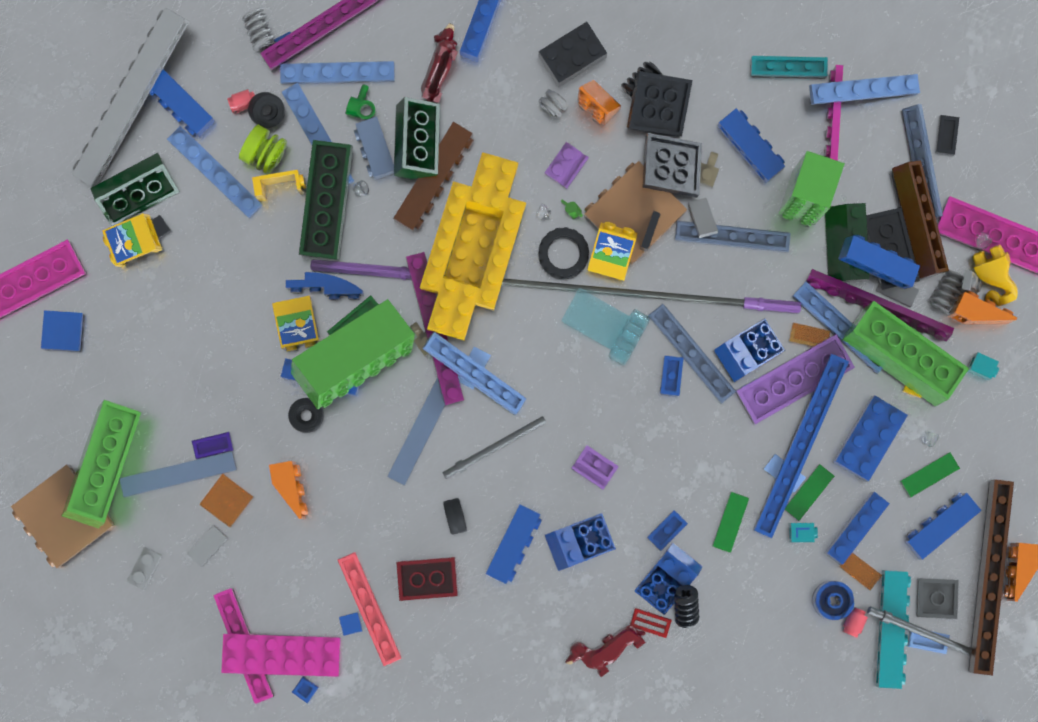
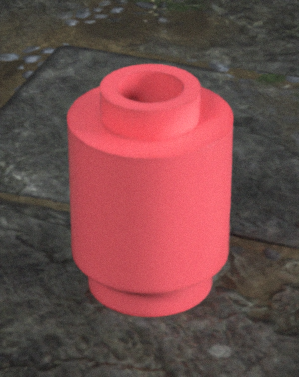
[227,89,255,113]
[843,607,868,637]

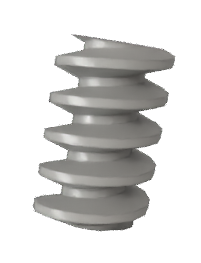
[242,8,275,51]
[929,270,964,314]

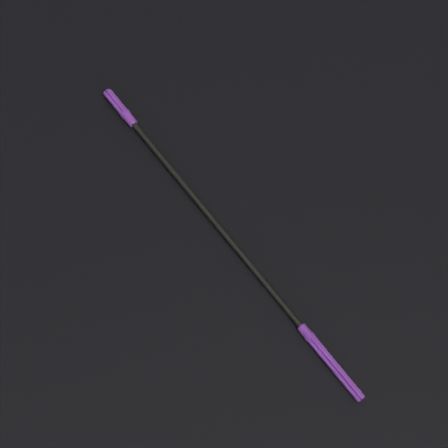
[310,259,801,313]

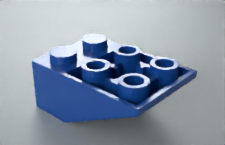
[714,318,785,382]
[545,513,616,571]
[634,543,703,615]

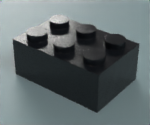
[538,21,607,88]

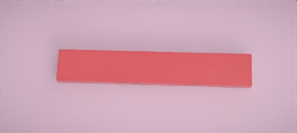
[338,552,402,666]

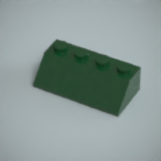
[394,97,440,179]
[90,153,179,227]
[825,203,869,283]

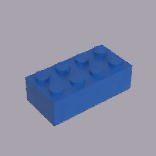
[833,395,908,482]

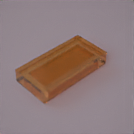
[789,322,831,347]
[839,553,882,591]

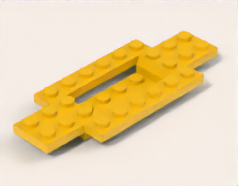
[420,152,526,340]

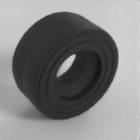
[248,92,285,128]
[288,398,324,433]
[443,498,467,535]

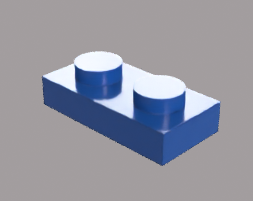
[660,356,684,396]
[647,510,688,551]

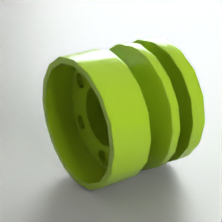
[239,124,287,175]

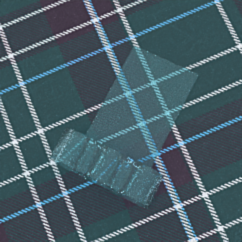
[561,288,650,365]

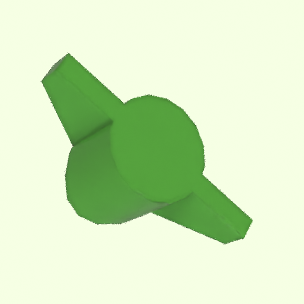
[561,199,583,219]

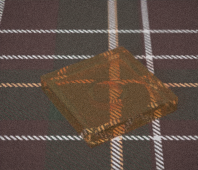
[199,474,253,528]

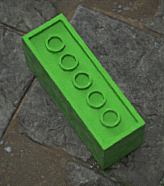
[779,151,845,226]
[291,299,415,409]
[842,301,969,407]
[61,400,141,528]

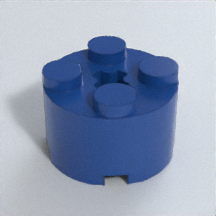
[813,581,854,620]

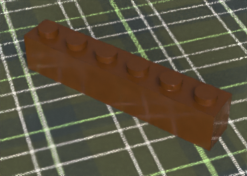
[393,121,474,233]
[892,160,949,279]

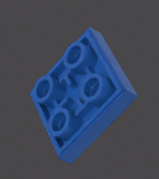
[41,310,83,351]

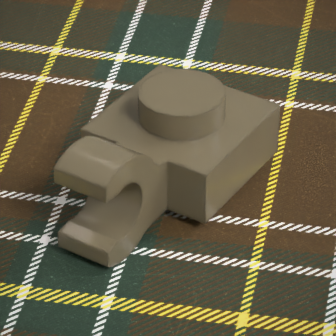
[700,151,719,187]
[410,322,428,356]

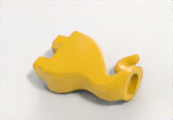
[973,244,1018,306]

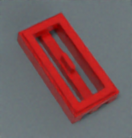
[630,608,672,638]

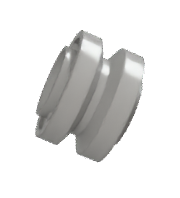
[538,89,568,118]

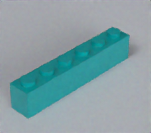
[876,570,911,689]

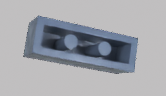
[354,116,394,180]

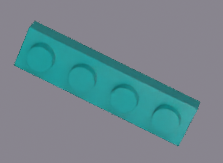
[751,56,828,78]

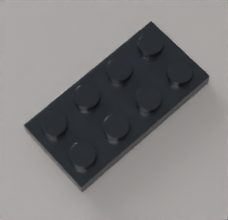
[866,207,920,290]

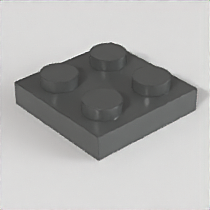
[917,578,959,619]

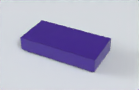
[192,432,234,460]

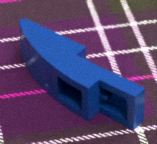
[286,272,364,300]

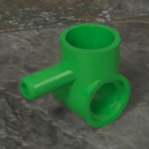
[345,84,377,121]

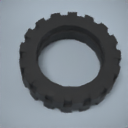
[538,227,589,279]

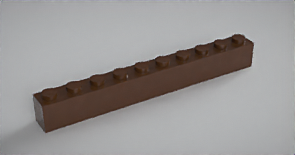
[969,479,1014,676]

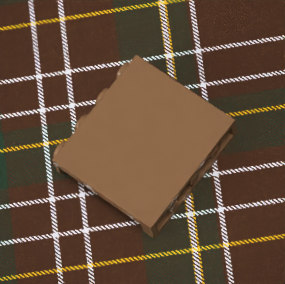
[584,161,687,265]
[11,464,116,568]

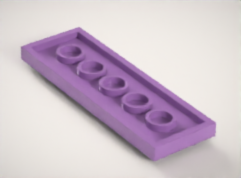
[736,334,855,424]

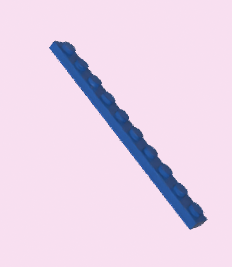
[754,354,849,538]

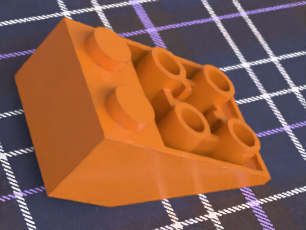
[577,80,621,125]
[948,291,1018,325]
[269,461,308,519]
[1004,543,1038,602]

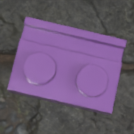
[544,142,589,189]
[571,446,619,490]

